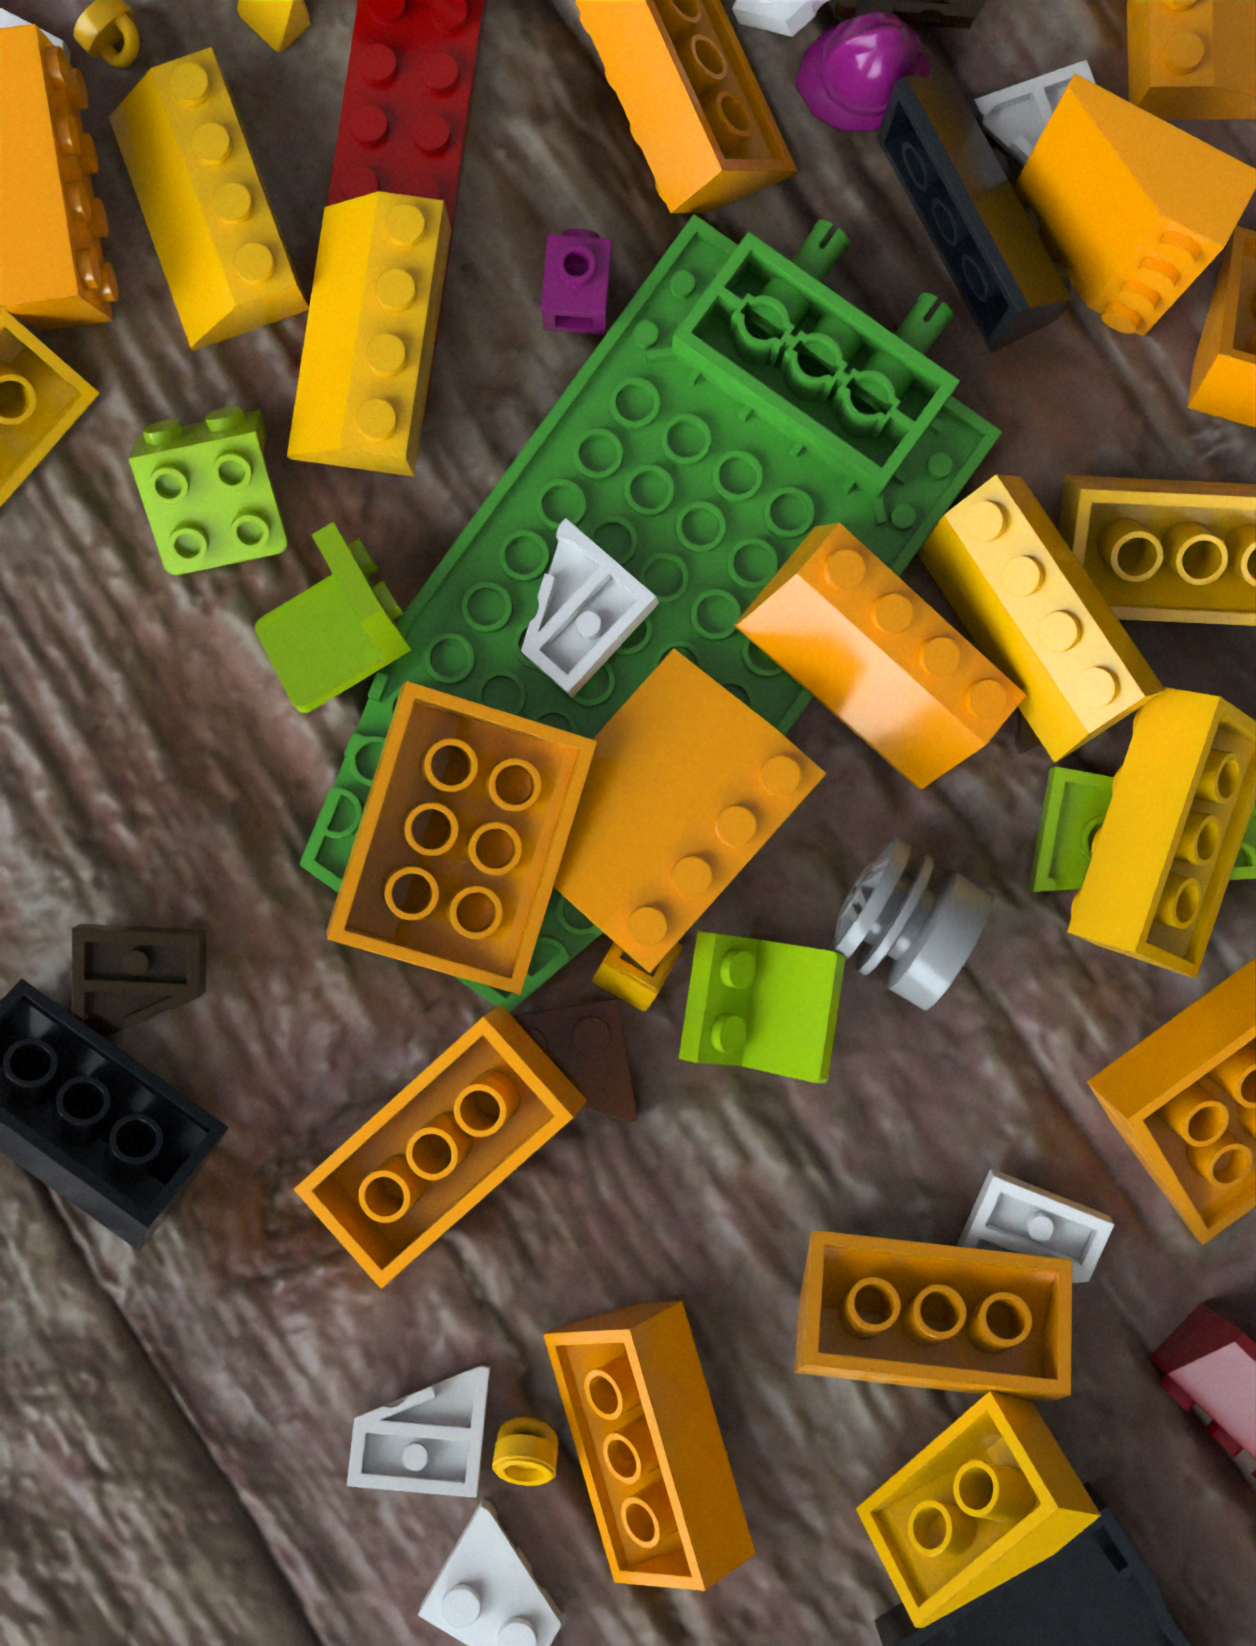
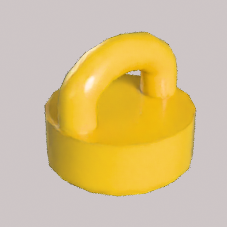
[73,0,140,69]
[492,1417,558,1486]

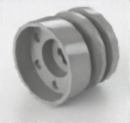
[828,838,994,1011]

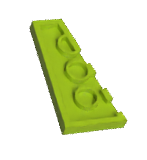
[1028,766,1256,892]

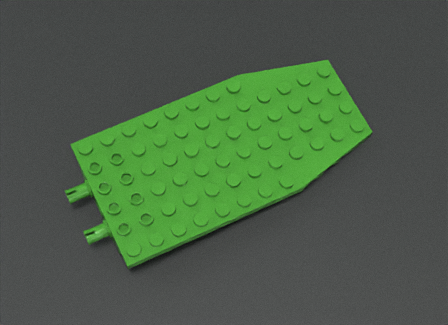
[299,214,1002,1012]

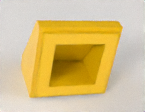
[237,0,311,53]
[592,942,684,1011]

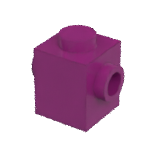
[541,228,612,335]

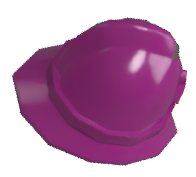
[795,10,932,131]

